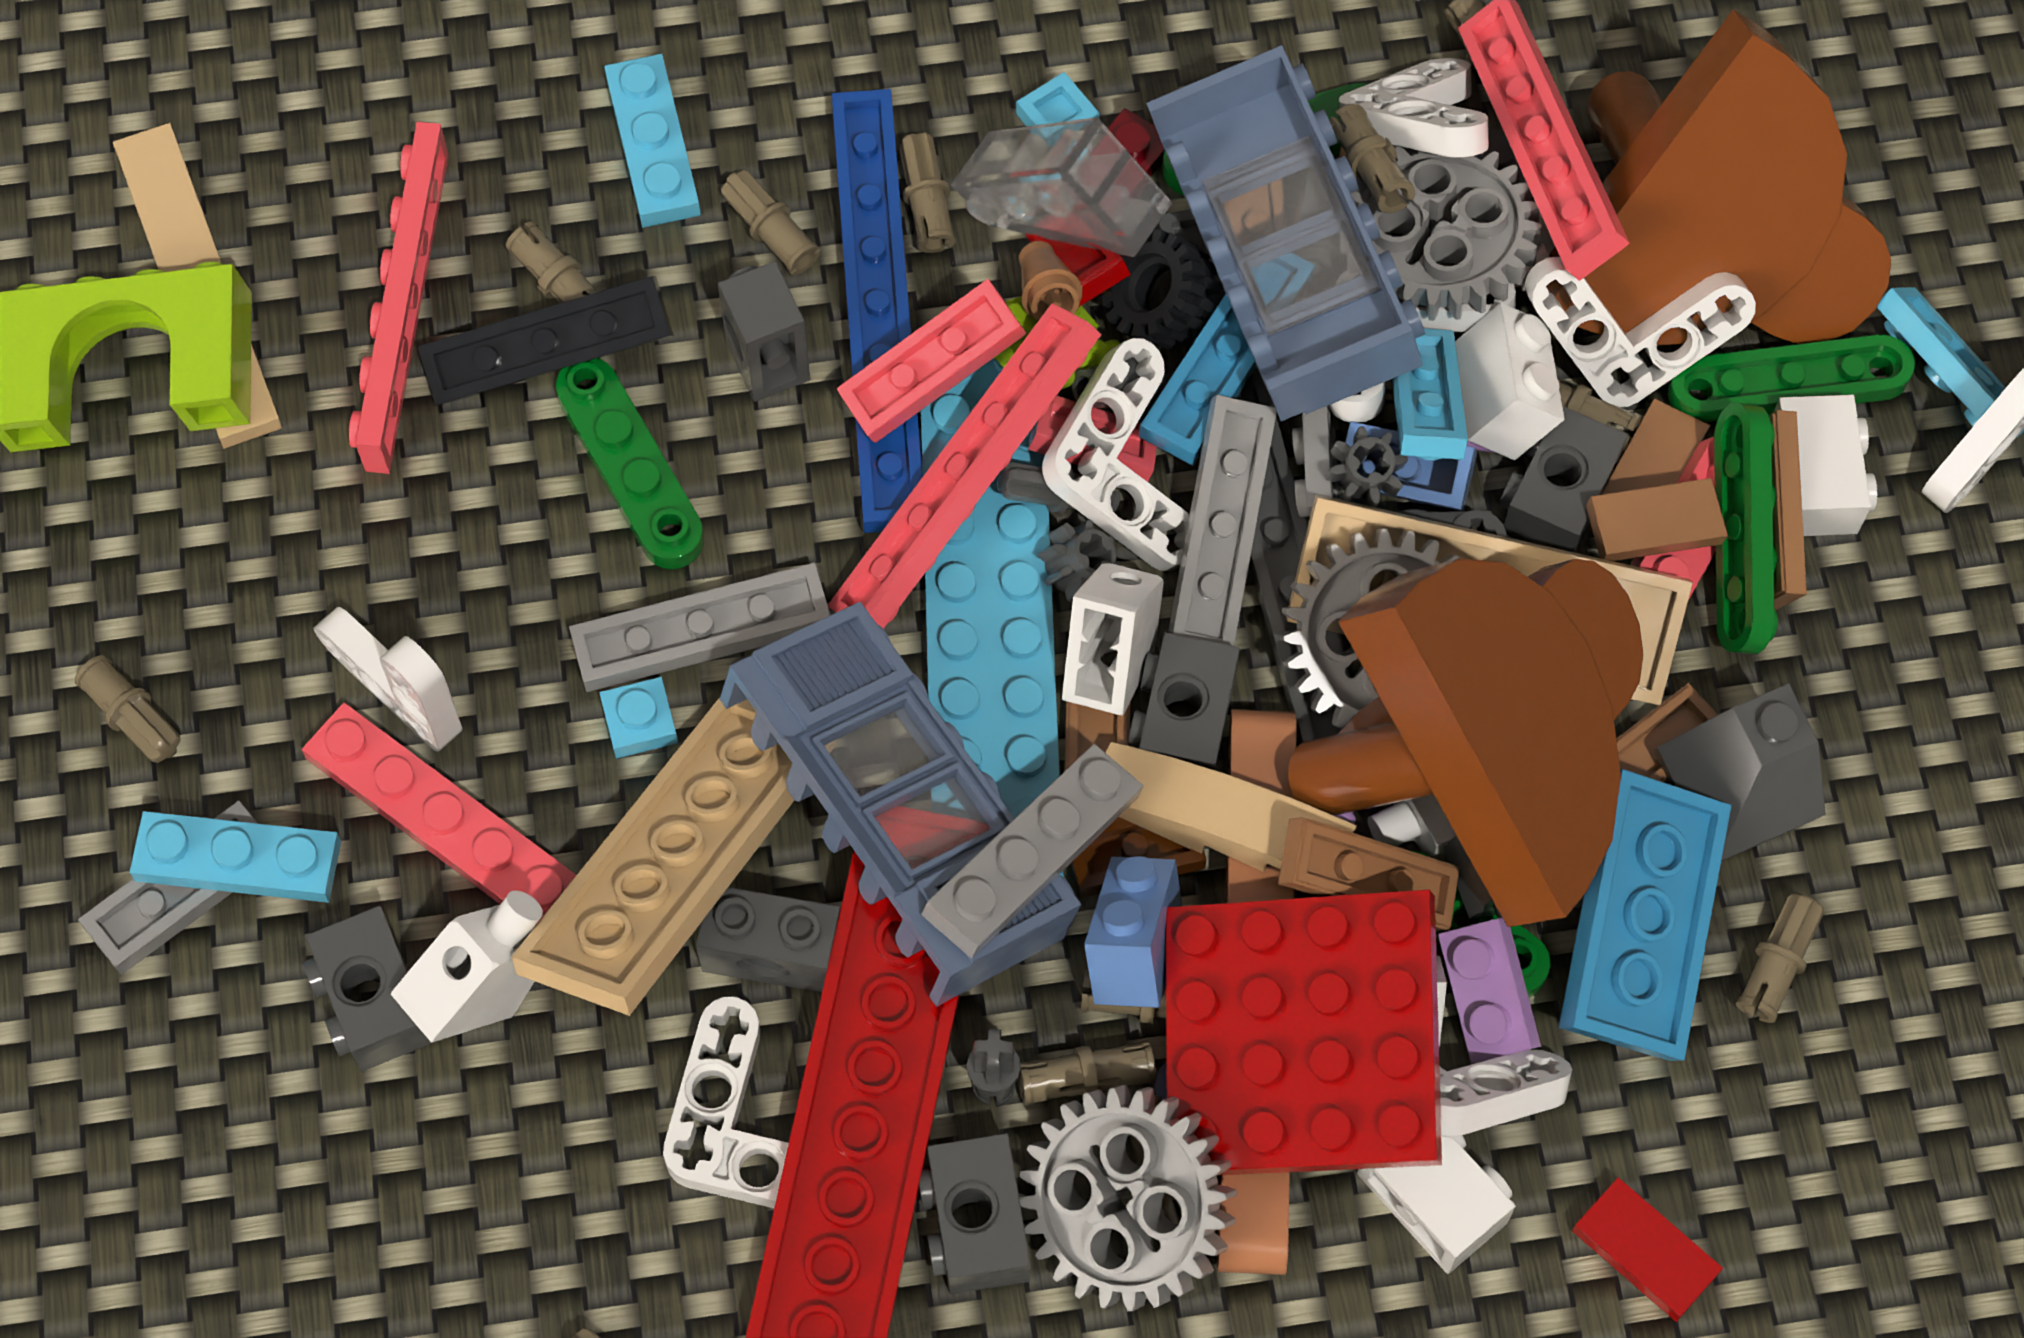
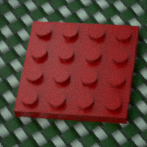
[1166,889,1442,1176]

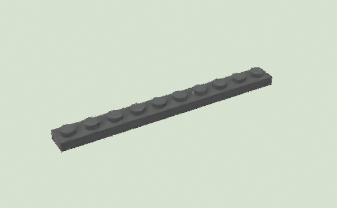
[1156,209,1355,745]

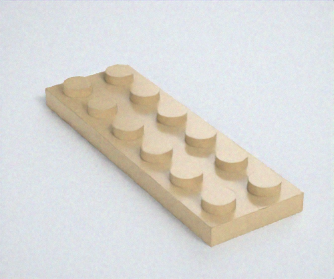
[1286,494,1693,705]
[511,698,837,1016]

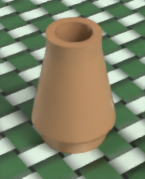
[1019,241,1082,321]

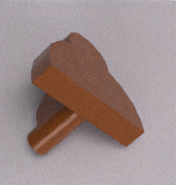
[1546,9,1891,345]
[1288,559,1643,927]

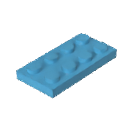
[1559,769,1732,1061]

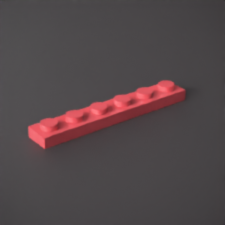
[1458,0,1630,281]
[349,122,449,474]
[828,303,1102,629]
[301,703,576,926]

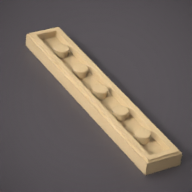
[113,123,282,449]

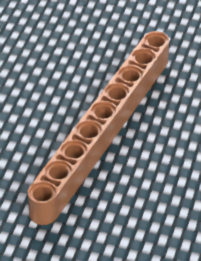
[1217,709,1296,1275]

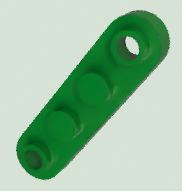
[1668,335,1915,422]
[556,359,704,569]
[1714,403,1778,654]

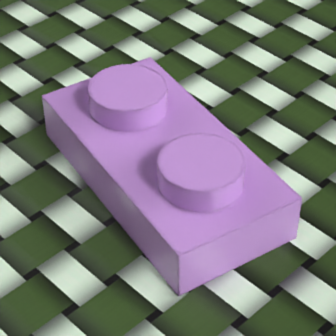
[1438,918,1541,1063]

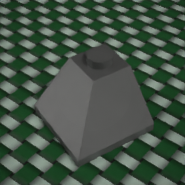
[1653,683,1826,862]

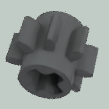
[1325,426,1408,508]
[1038,520,1121,602]

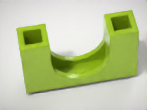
[0,262,252,452]

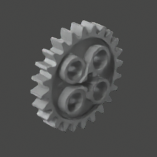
[1340,146,1542,321]
[1279,529,1461,728]
[1019,1085,1237,1311]

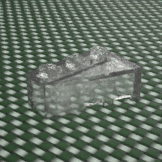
[951,117,1172,257]

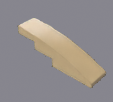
[1106,742,1357,872]

